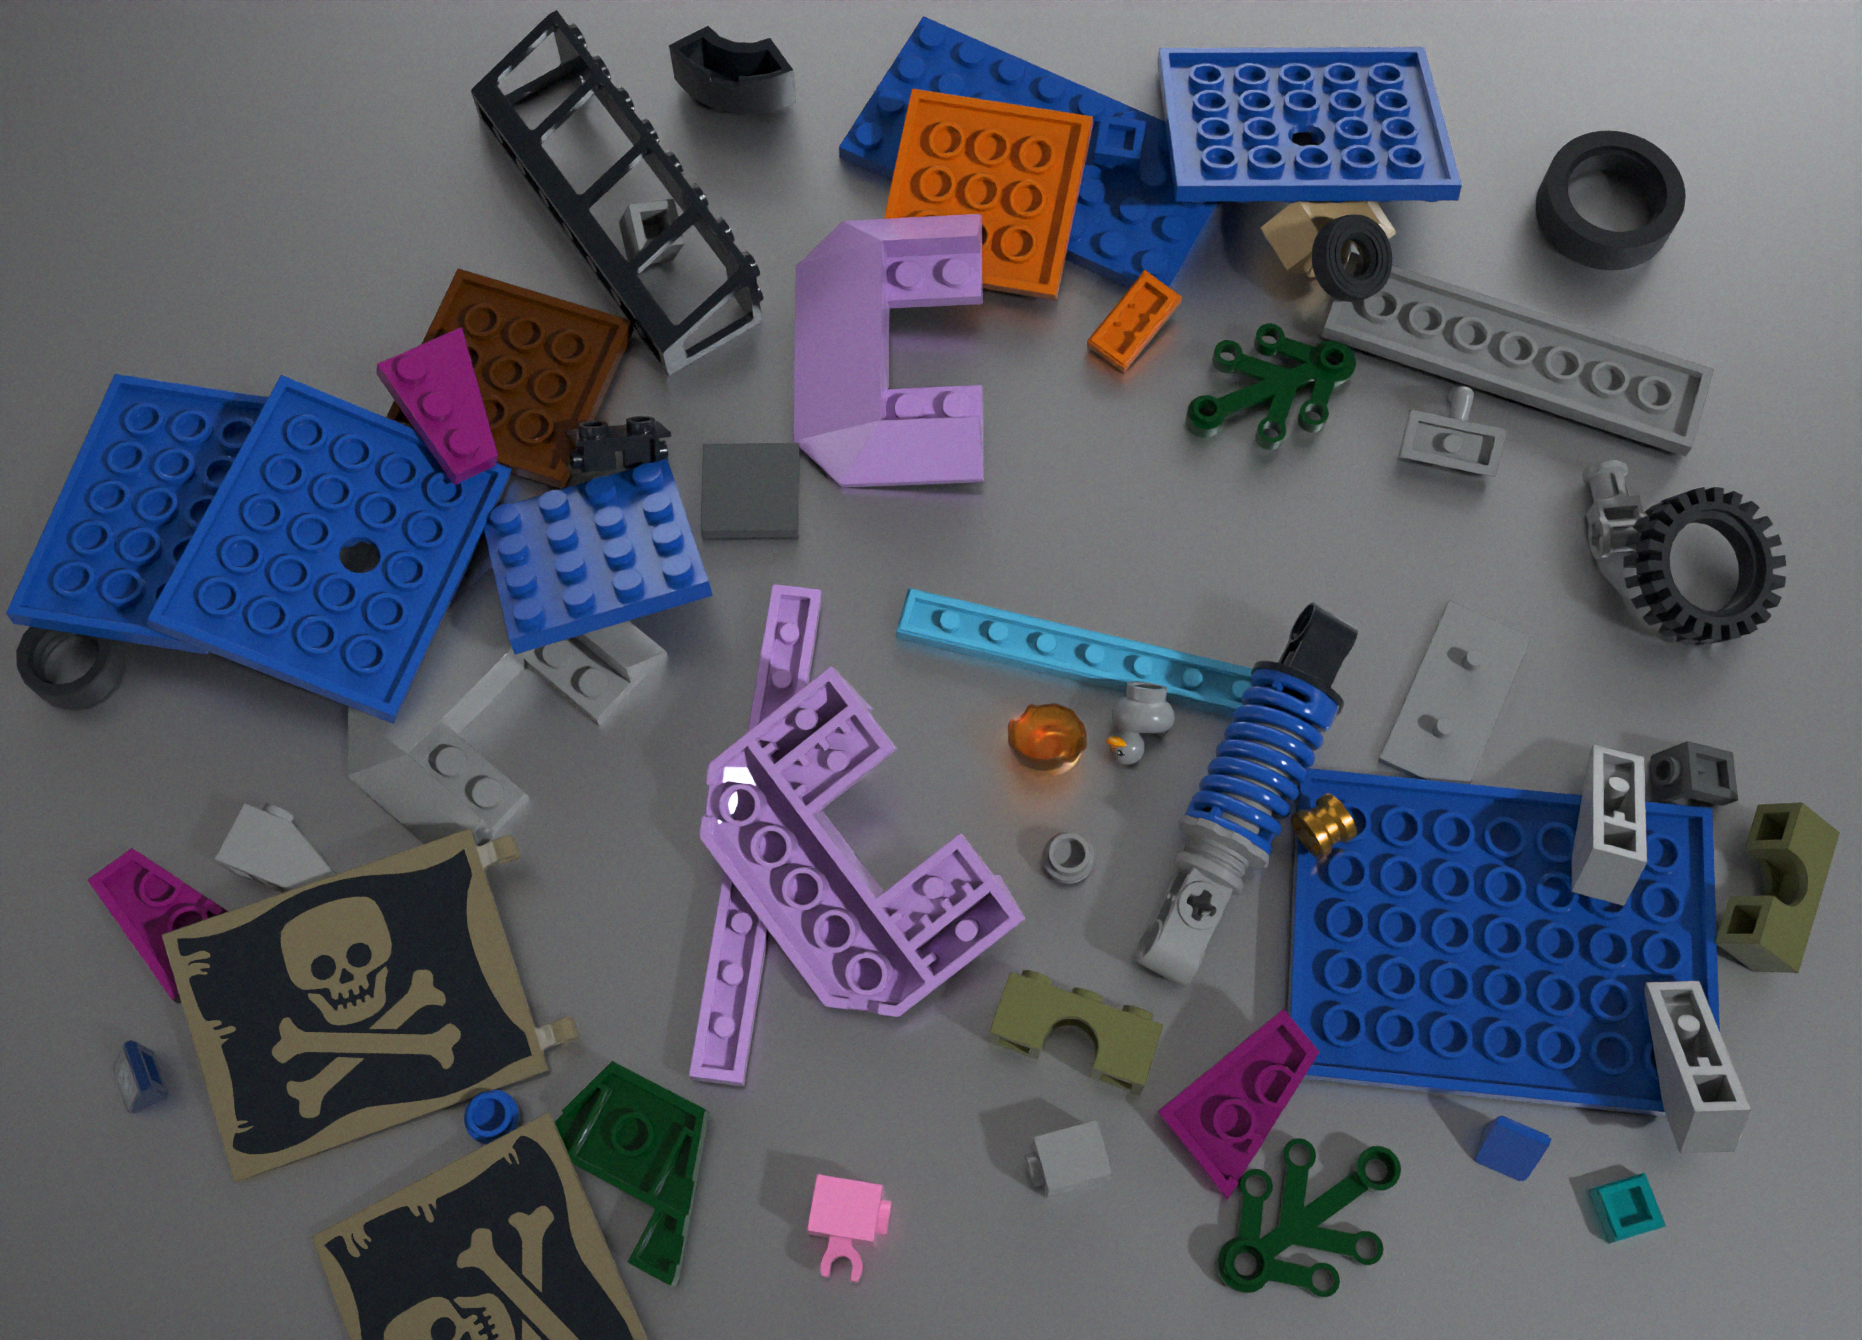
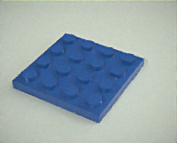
[484,459,713,655]

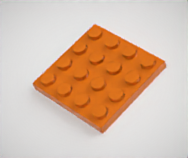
[884,89,1094,301]

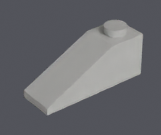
[1572,744,1647,906]
[215,803,337,893]
[1644,981,1751,1153]

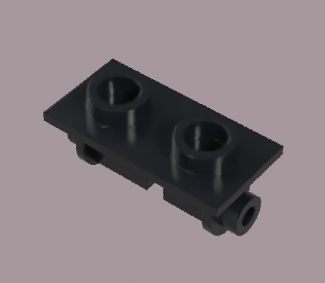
[564,416,671,473]

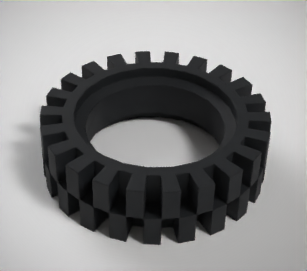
[1623,487,1786,646]

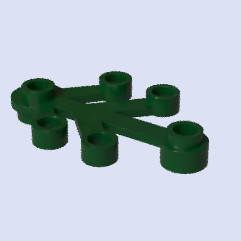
[1185,323,1356,450]
[1217,1138,1401,1299]

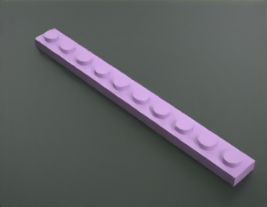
[689,584,822,1087]

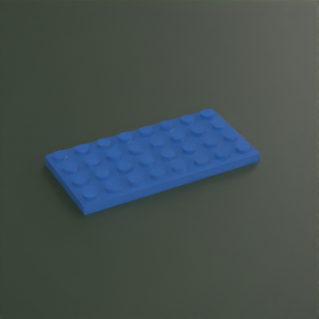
[839,16,1220,289]

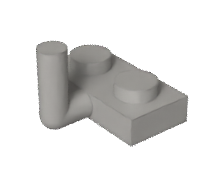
[1398,386,1507,477]

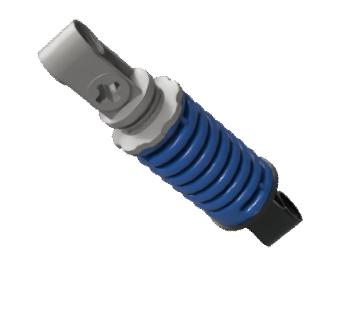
[1135,602,1358,987]

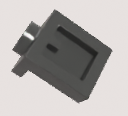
[1650,741,1738,806]

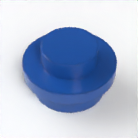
[464,1090,520,1145]

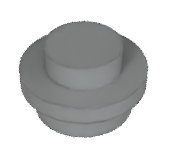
[1042,832,1094,884]

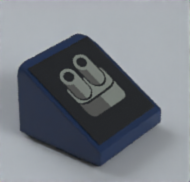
[113,1040,168,1113]

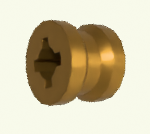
[1291,793,1357,859]

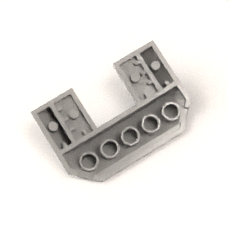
[347,568,667,846]

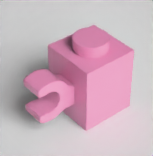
[807,1174,892,1283]

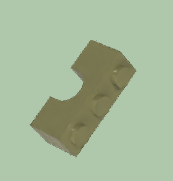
[1715,802,1840,973]
[988,970,1163,1095]

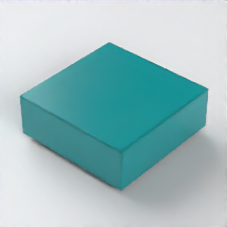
[1589,1173,1666,1244]

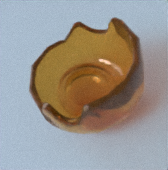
[1008,703,1087,777]

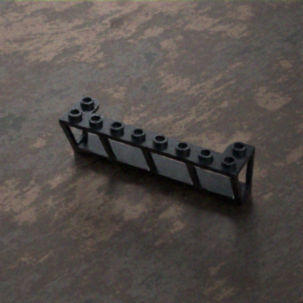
[471,10,764,377]

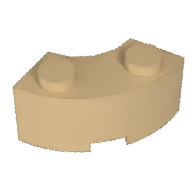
[1260,201,1397,278]

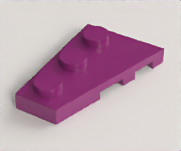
[377,327,498,485]
[87,848,228,1004]
[1158,1008,1319,1199]

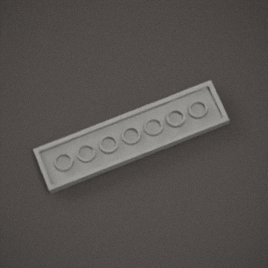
[1321,252,1714,457]

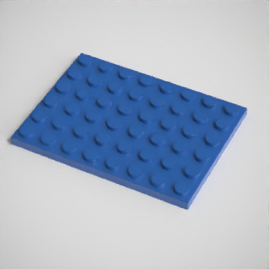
[1288,768,1720,1116]

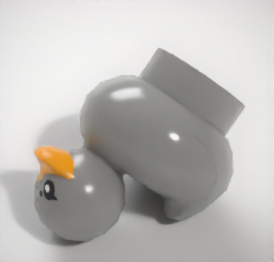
[1106,681,1175,765]

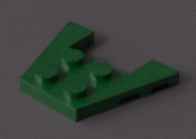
[555,1061,710,1287]

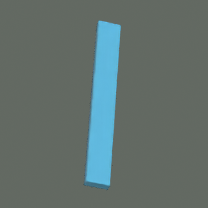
[896,588,1264,718]

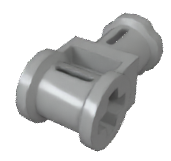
[1582,460,1648,559]

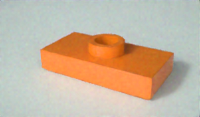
[1087,270,1182,373]

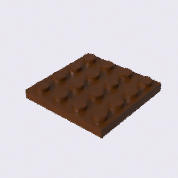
[386,268,634,489]

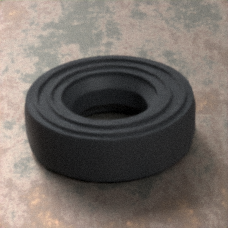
[1312,214,1392,302]

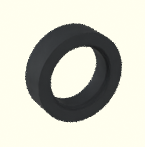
[1536,130,1686,270]

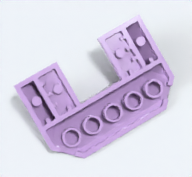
[793,214,984,488]
[699,666,1026,1017]

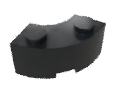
[669,26,796,114]

